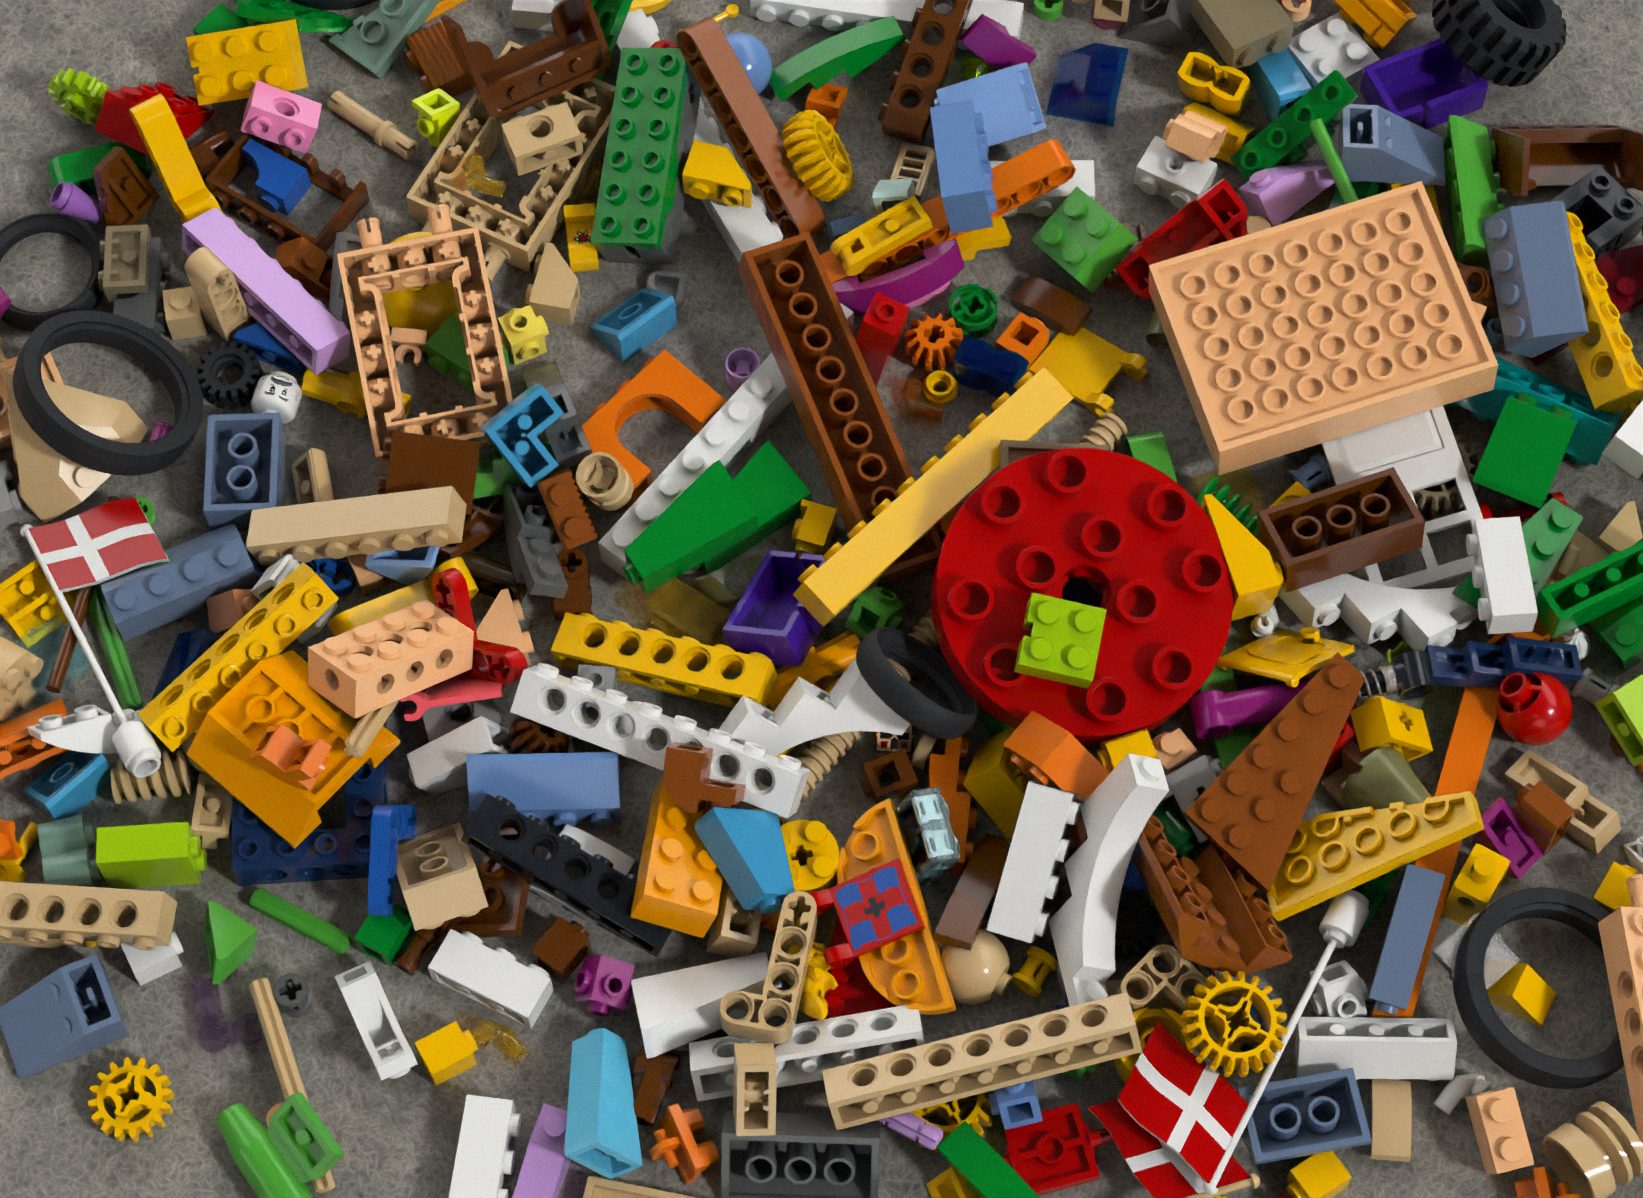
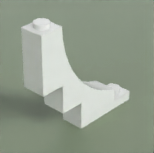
[719,658,910,773]
[1048,753,1169,1006]

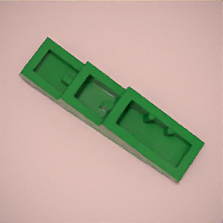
[769,16,907,101]
[936,1121,1040,1198]

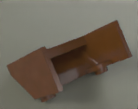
[441,0,611,118]
[1491,124,1643,196]

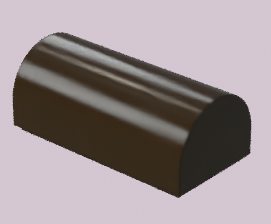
[458,551,528,604]

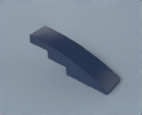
[1424,637,1583,687]

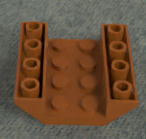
[1131,815,1293,977]

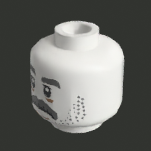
[251,371,302,424]

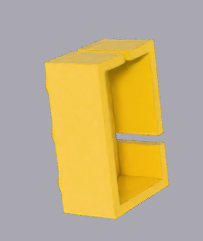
[186,19,308,106]

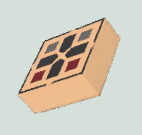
[875,724,914,759]

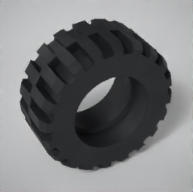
[1432,0,1567,87]

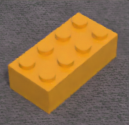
[630,775,735,938]

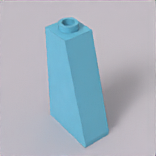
[564,1028,643,1179]

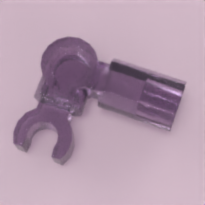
[192,978,262,1054]

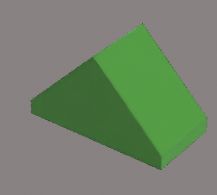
[203,901,258,984]

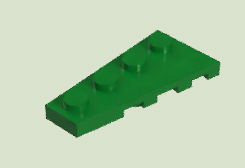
[1452,498,1584,609]

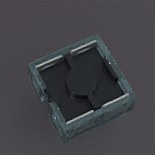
[896,787,960,887]

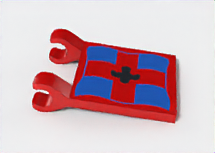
[810,858,925,970]

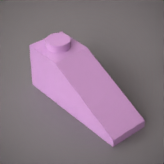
[1239,159,1335,227]
[512,1103,572,1198]

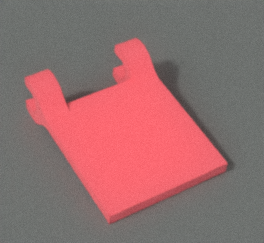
[400,675,507,721]

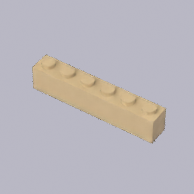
[246,486,467,566]

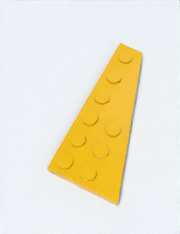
[1267,791,1485,922]

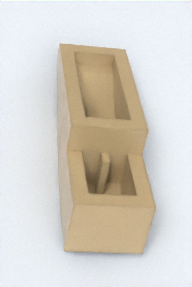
[1504,749,1621,855]

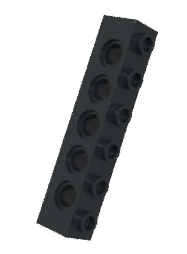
[461,794,673,957]

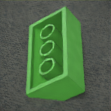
[1443,115,1504,270]

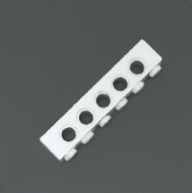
[689,1004,925,1102]

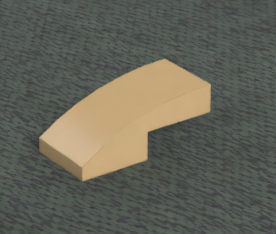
[1370,1079,1412,1162]

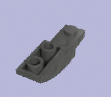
[523,361,592,469]
[503,482,568,598]

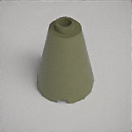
[1342,746,1431,810]

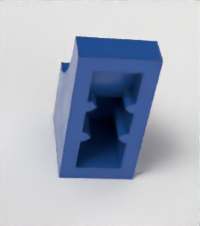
[242,139,311,216]

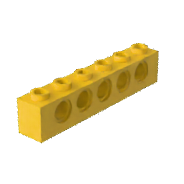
[1566,211,1643,415]
[138,562,339,752]
[551,612,778,708]

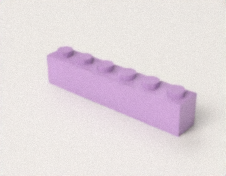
[182,207,351,375]

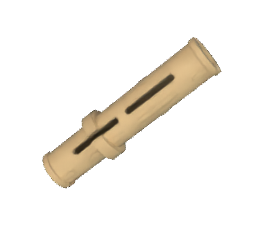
[327,90,419,161]

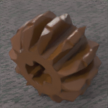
[505,715,572,754]

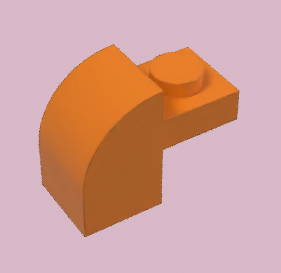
[248,724,332,790]

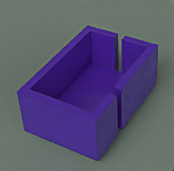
[1360,39,1488,129]
[723,550,826,667]

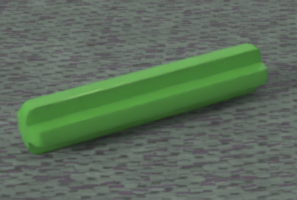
[249,888,352,954]

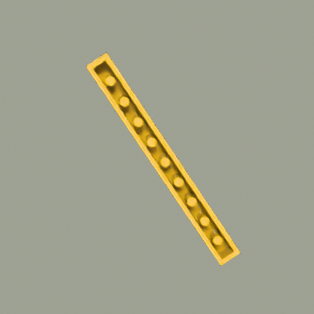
[793,367,1074,627]

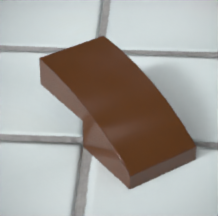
[1011,275,1093,337]

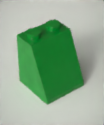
[1472,391,1579,508]

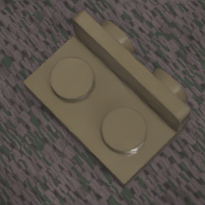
[98,224,151,304]

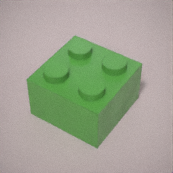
[1031,186,1139,293]

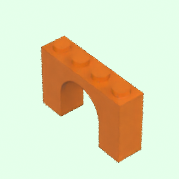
[577,349,726,509]

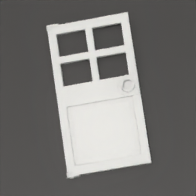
[1321,406,1483,589]

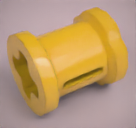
[1011,946,1058,997]

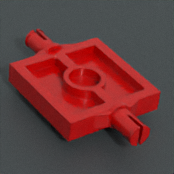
[1001,1102,1114,1196]

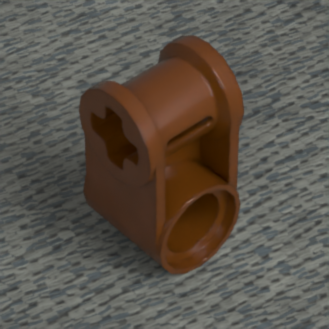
[554,548,593,620]

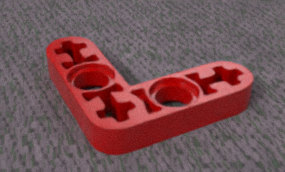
[432,568,528,685]

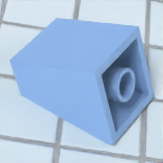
[934,62,1047,146]

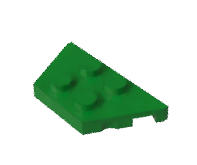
[230,0,354,34]

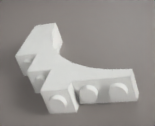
[1278,573,1479,651]

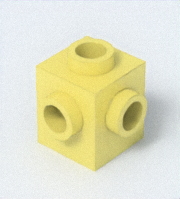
[497,305,549,365]

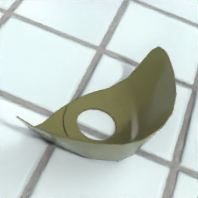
[694,555,763,605]

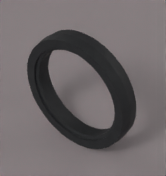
[13,310,203,476]
[1453,887,1624,1089]

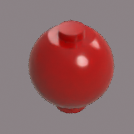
[1497,672,1573,746]

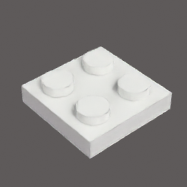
[1287,12,1380,86]

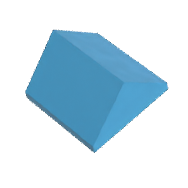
[589,287,678,364]
[22,750,111,821]

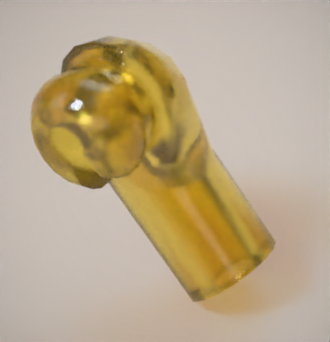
[463,154,506,198]
[575,165,603,210]
[472,1019,529,1063]

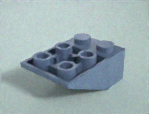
[1338,104,1446,186]
[0,953,130,1080]

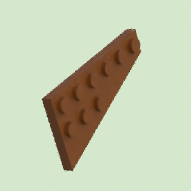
[1183,652,1365,893]

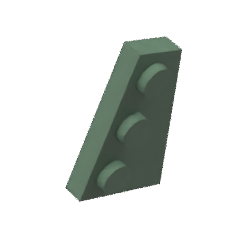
[328,0,441,79]

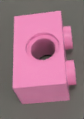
[240,80,322,154]

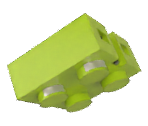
[1014,593,1107,689]

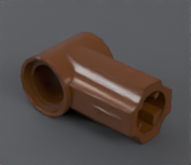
[1457,264,1499,318]
[632,1044,681,1127]

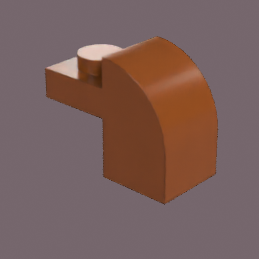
[663,742,746,814]

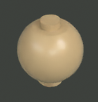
[936,929,1012,1005]

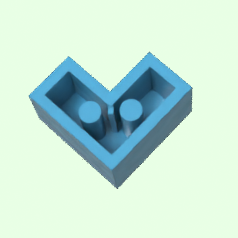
[479,383,565,488]

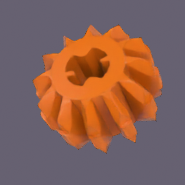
[904,312,964,373]

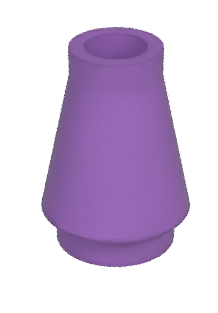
[49,181,102,224]

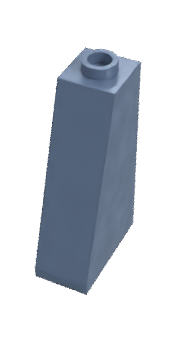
[1367,864,1445,1016]

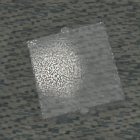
[1431,913,1521,990]

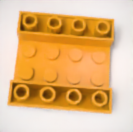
[187,650,401,849]

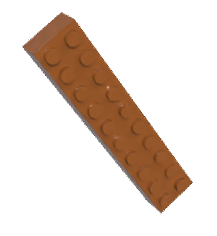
[737,232,942,588]

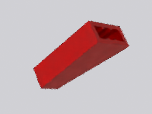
[855,292,910,387]

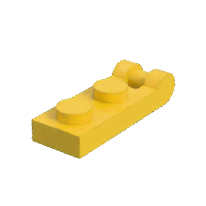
[830,195,933,276]

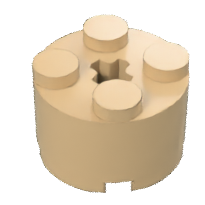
[0,636,44,721]

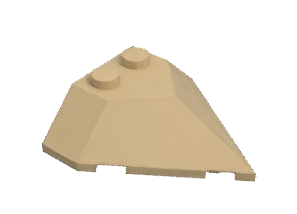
[2,368,148,524]

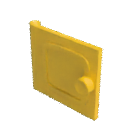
[1217,627,1354,687]

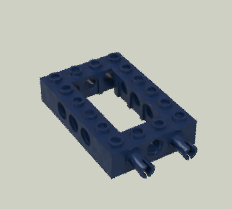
[232,650,388,886]

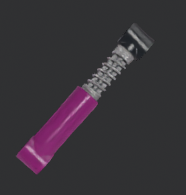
[1189,650,1436,740]

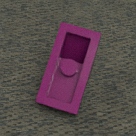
[1472,797,1543,879]

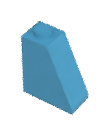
[1249,48,1312,124]
[694,807,795,914]

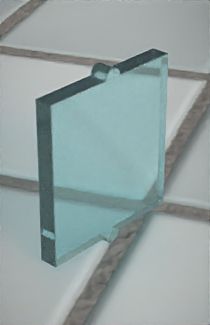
[14,615,92,700]

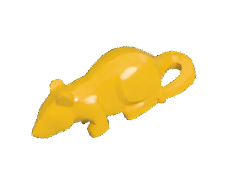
[786,916,838,1021]

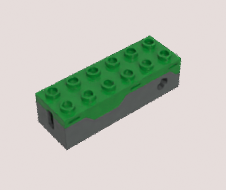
[591,40,701,265]

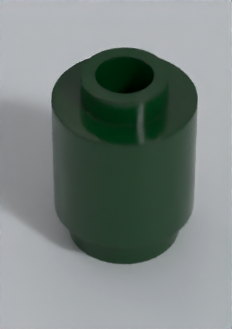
[1152,804,1197,858]

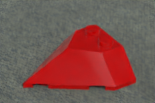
[1114,179,1248,300]

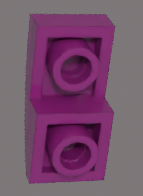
[959,14,1037,70]

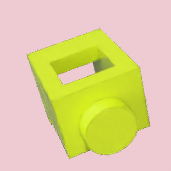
[411,88,460,147]

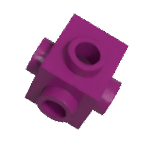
[574,955,635,1017]

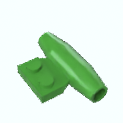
[216,1093,344,1198]

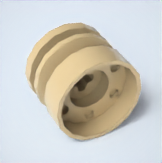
[1542,1101,1643,1198]

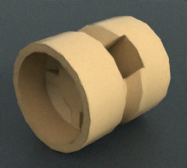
[576,452,634,511]

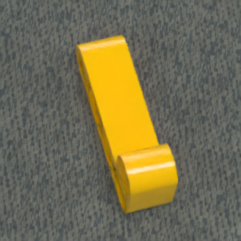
[129,93,223,224]
[327,557,479,637]

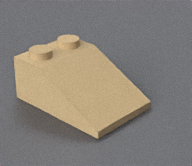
[396,822,489,931]

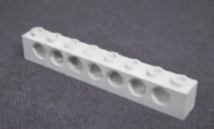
[510,663,811,818]

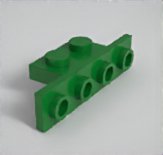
[1230,70,1358,182]

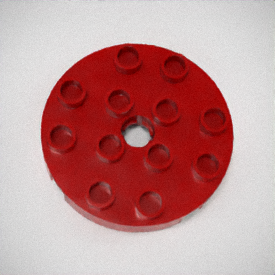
[931,448,1233,746]

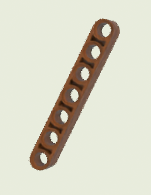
[676,17,826,239]

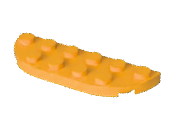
[837,798,956,1015]

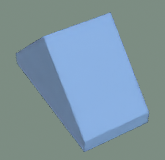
[365,546,440,586]

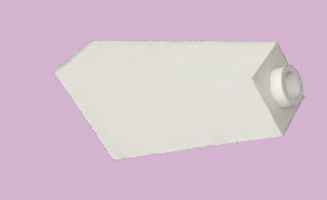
[631,952,782,1059]

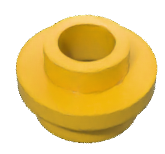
[922,370,958,405]

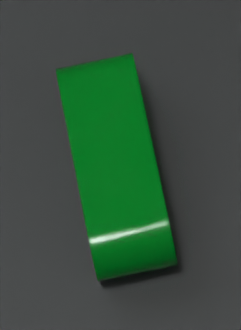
[47,141,152,195]

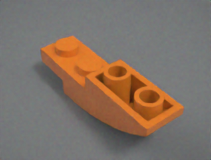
[927,736,977,876]

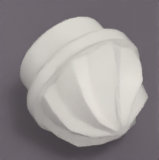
[1553,627,1590,661]

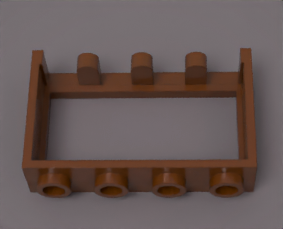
[205,133,370,253]

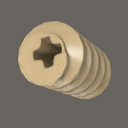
[111,749,193,804]

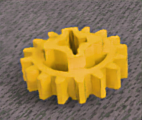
[88,1057,175,1143]

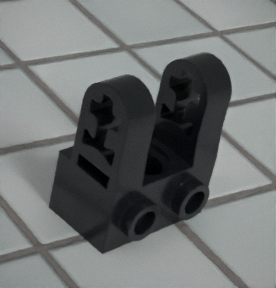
[1549,166,1643,263]

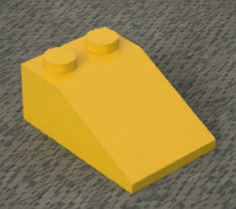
[1200,494,1283,621]

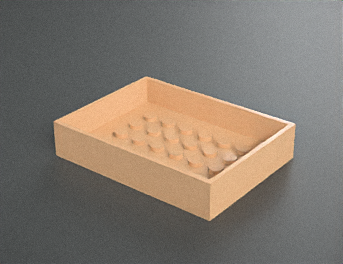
[1149,181,1498,475]

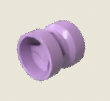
[725,347,761,392]

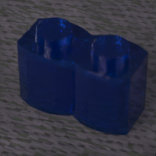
[953,337,1029,399]

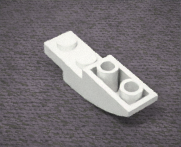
[27,702,152,753]

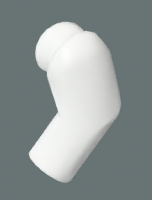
[1251,602,1280,638]
[1433,1073,1492,1115]

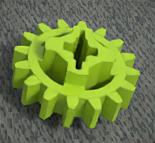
[48,68,111,124]

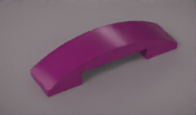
[832,238,965,316]

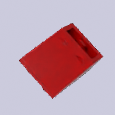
[95,82,215,156]

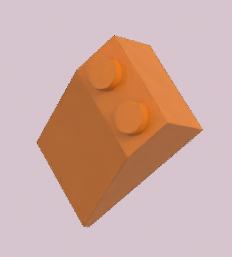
[1003,710,1110,796]

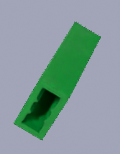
[692,441,812,575]
[623,460,758,594]

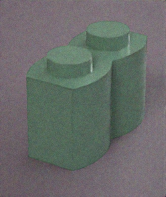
[37,815,103,887]

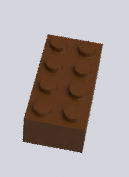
[1257,467,1425,593]

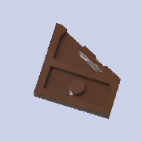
[93,146,160,232]

